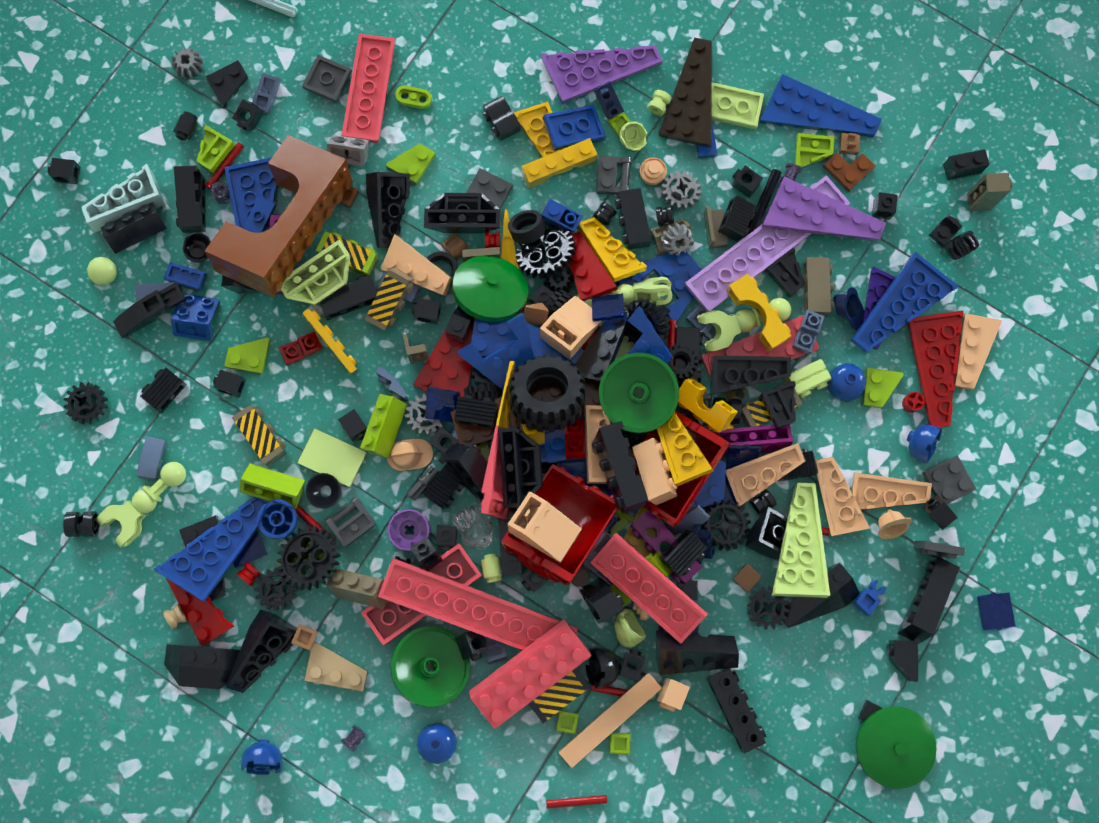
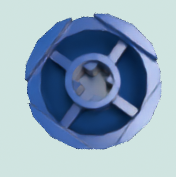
[827,363,866,402]
[906,424,942,463]
[257,499,298,539]
[417,723,457,764]
[241,739,282,775]

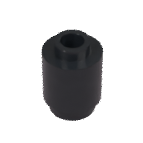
[173,111,198,141]

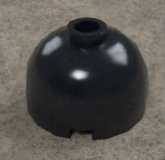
[585,647,621,689]

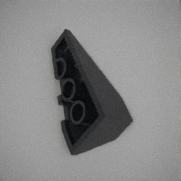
[366,172,410,248]
[745,507,826,561]
[225,609,297,693]

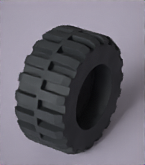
[509,355,585,432]

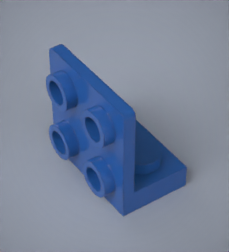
[171,294,219,341]

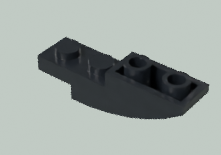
[113,282,187,338]

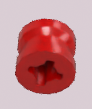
[485,232,500,248]
[902,392,925,413]
[237,562,261,586]

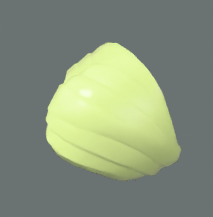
[614,609,646,648]

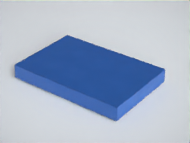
[542,105,606,151]

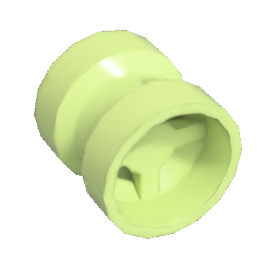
[647,90,671,116]

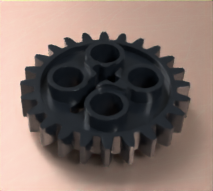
[515,225,576,279]
[276,526,341,591]

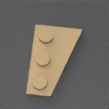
[304,642,368,691]

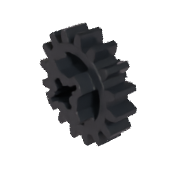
[63,382,108,424]
[254,567,299,611]
[747,586,790,630]

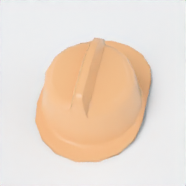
[387,439,433,471]
[878,510,912,540]

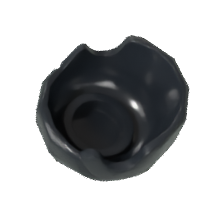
[183,232,211,263]

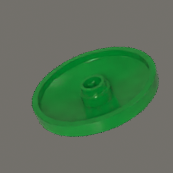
[452,256,528,322]
[599,353,679,433]
[390,626,470,708]
[855,706,937,789]

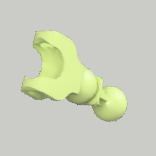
[577,277,672,310]
[697,298,791,351]
[96,462,186,548]

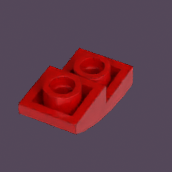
[279,331,323,366]
[565,418,585,459]

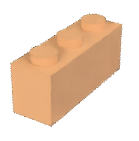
[632,438,678,505]
[656,678,690,712]

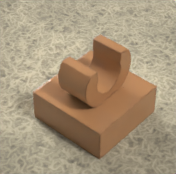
[839,133,860,155]
[291,624,318,650]

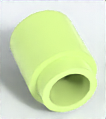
[481,554,502,583]

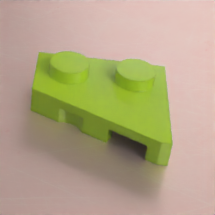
[196,125,235,173]
[794,133,834,169]
[386,143,436,185]
[862,367,904,408]

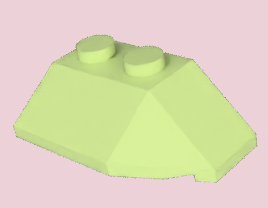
[281,239,350,305]

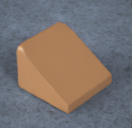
[440,233,469,261]
[524,303,549,325]
[733,564,762,592]

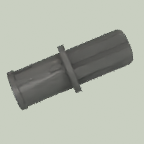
[407,466,440,501]

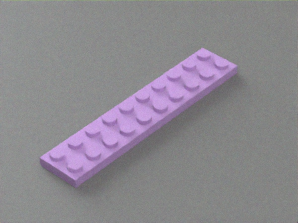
[684,175,850,312]

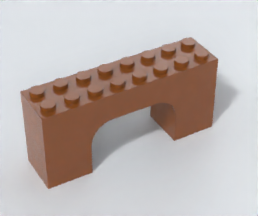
[205,135,353,297]

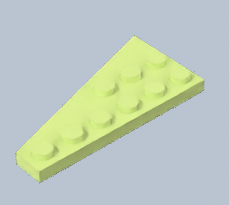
[772,483,830,598]

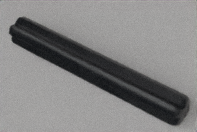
[748,169,782,235]

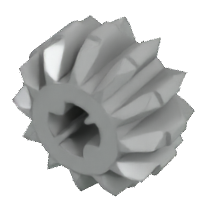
[171,47,203,80]
[661,223,694,256]

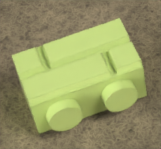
[784,359,831,399]

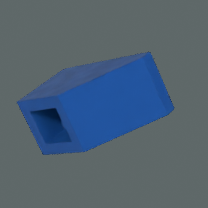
[541,199,583,233]

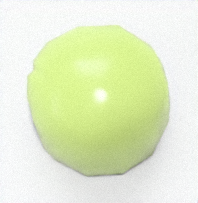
[619,121,647,151]
[87,257,117,285]

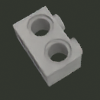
[327,135,369,166]

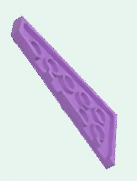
[541,45,663,104]
[761,177,886,241]

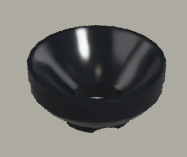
[305,473,342,509]

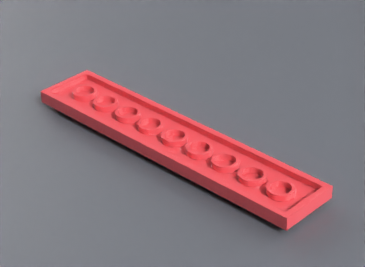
[378,558,578,650]

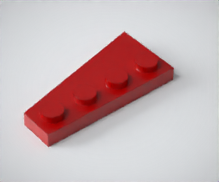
[569,231,618,302]
[166,578,235,647]

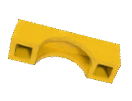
[521,138,598,189]
[726,273,791,352]

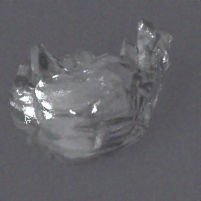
[454,504,494,549]

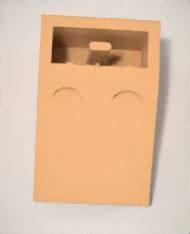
[539,296,605,360]
[508,491,582,563]

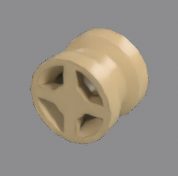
[163,604,188,629]

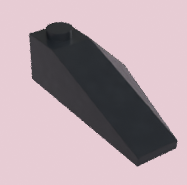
[777,563,860,628]

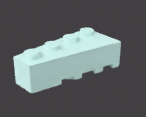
[81,164,166,233]

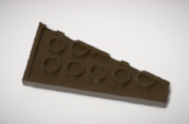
[659,37,712,148]

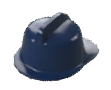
[833,287,864,330]

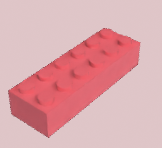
[361,543,483,646]
[469,618,591,729]

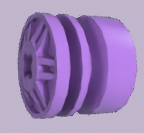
[388,509,431,551]

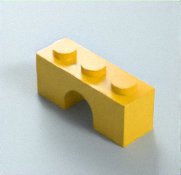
[678,378,738,432]

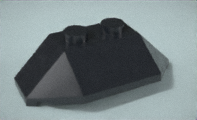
[424,193,500,234]
[498,427,543,508]
[164,644,240,689]

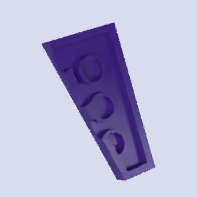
[862,266,895,350]

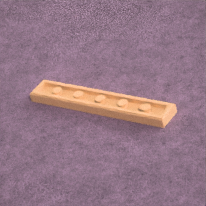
[559,672,662,768]

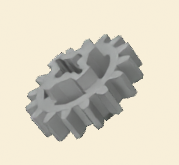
[661,170,702,211]
[405,393,447,436]

